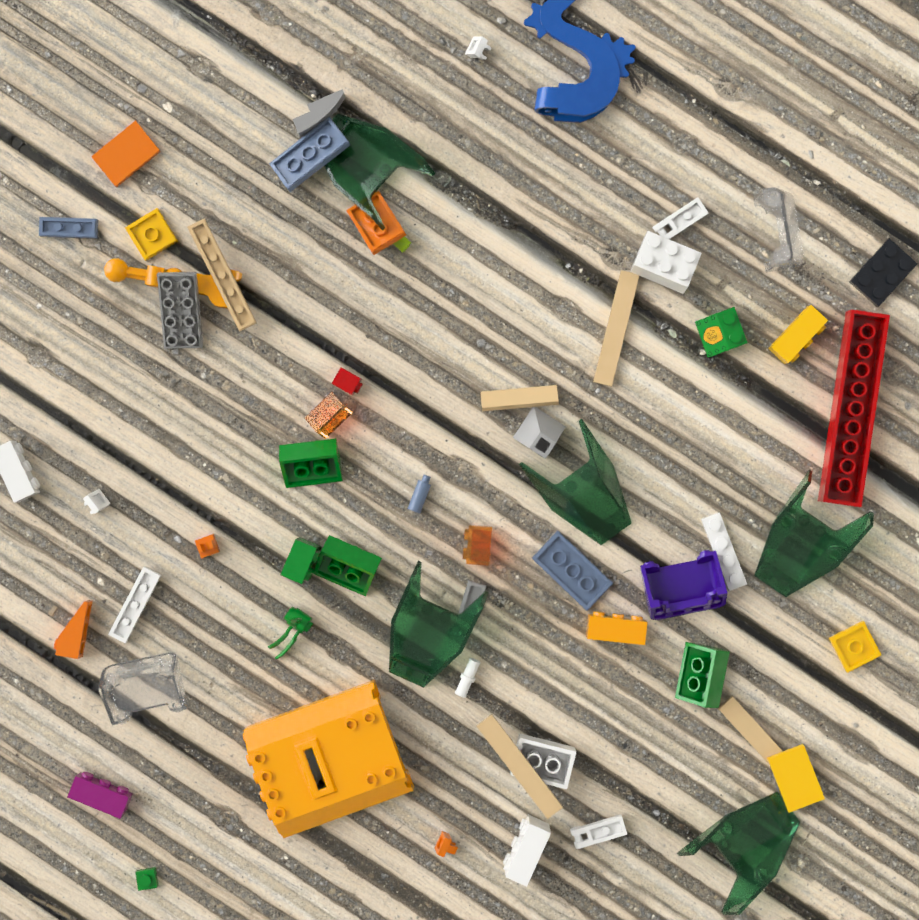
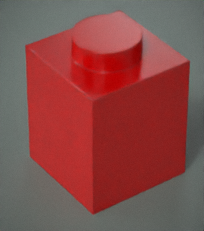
[331,367,363,396]

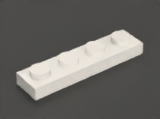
[701,512,747,591]
[108,566,162,643]

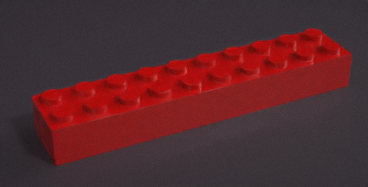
[818,309,890,508]

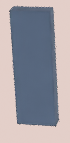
[39,217,98,239]

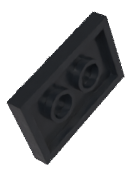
[849,238,918,307]

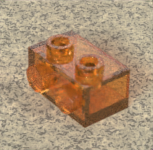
[305,392,353,439]
[463,525,492,566]

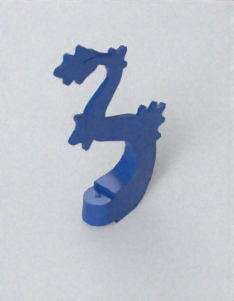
[524,0,636,123]

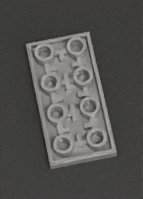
[157,272,203,349]

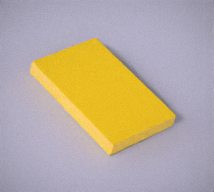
[767,744,825,813]

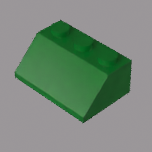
[279,438,343,488]
[313,535,382,597]
[675,642,730,708]

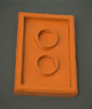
[91,120,161,187]
[346,191,406,255]

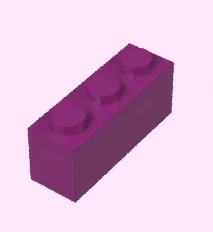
[67,772,133,819]

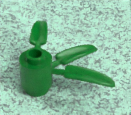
[268,606,313,659]

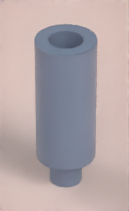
[407,474,431,513]

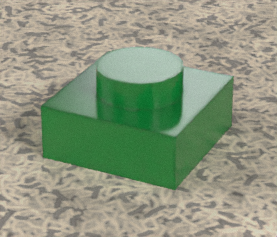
[135,867,159,891]

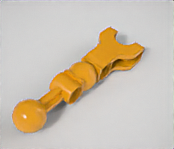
[104,258,242,309]

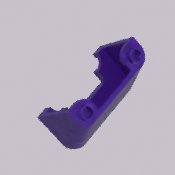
[640,550,728,620]

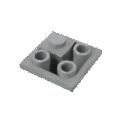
[513,407,566,459]

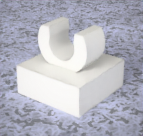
[465,36,491,60]
[83,489,111,514]

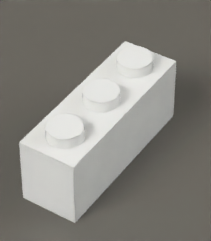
[0,441,40,503]

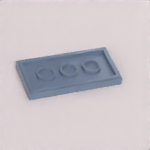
[269,117,351,192]
[532,530,613,611]

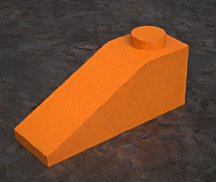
[54,600,93,659]

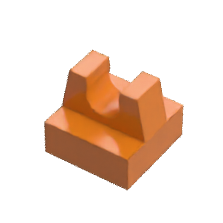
[195,534,220,559]
[434,831,458,857]

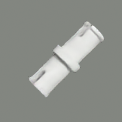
[455,658,481,698]

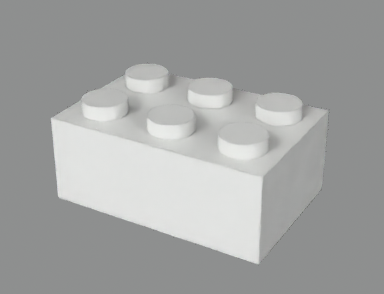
[630,231,702,294]
[510,733,576,789]
[503,814,551,887]

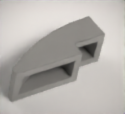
[293,89,346,137]

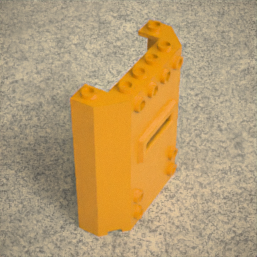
[243,680,414,838]

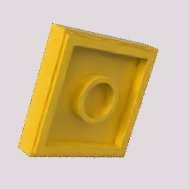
[125,208,178,261]
[829,621,882,673]

